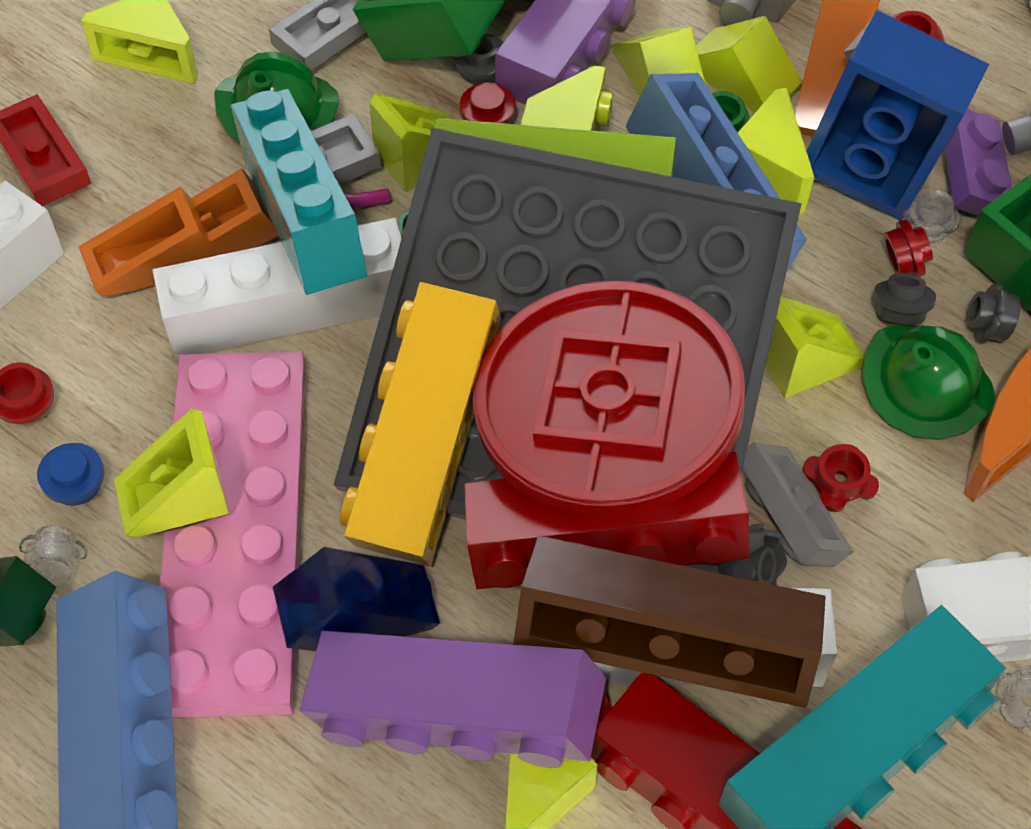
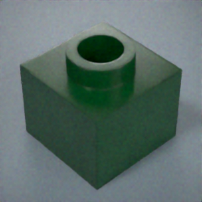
[0,556,57,646]

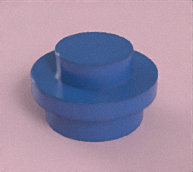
[37,443,104,506]

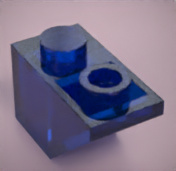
[273,547,441,651]

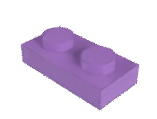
[945,109,1012,216]

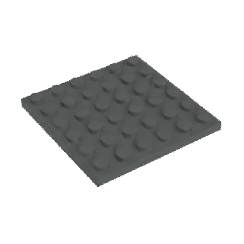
[334,128,802,573]

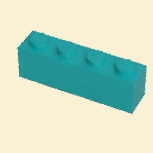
[231,89,368,295]
[718,604,1006,829]

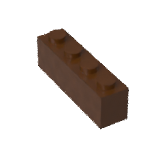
[513,536,826,708]

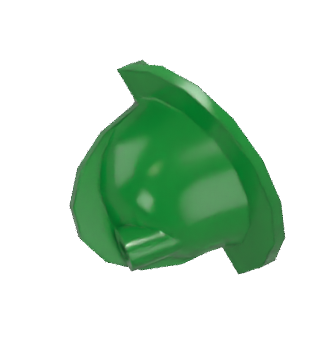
[214,51,339,144]
[862,324,995,439]

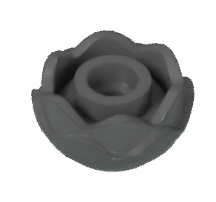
[718,524,787,586]

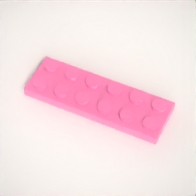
[159,352,306,718]

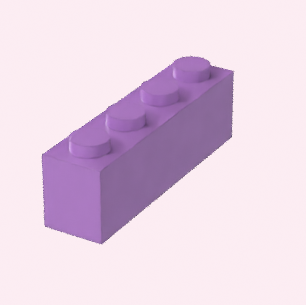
[495,0,636,105]
[299,631,606,768]

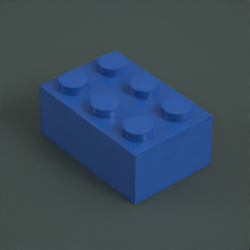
[806,10,989,221]

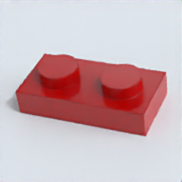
[0,94,92,206]

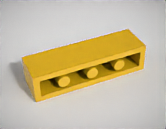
[340,282,502,566]

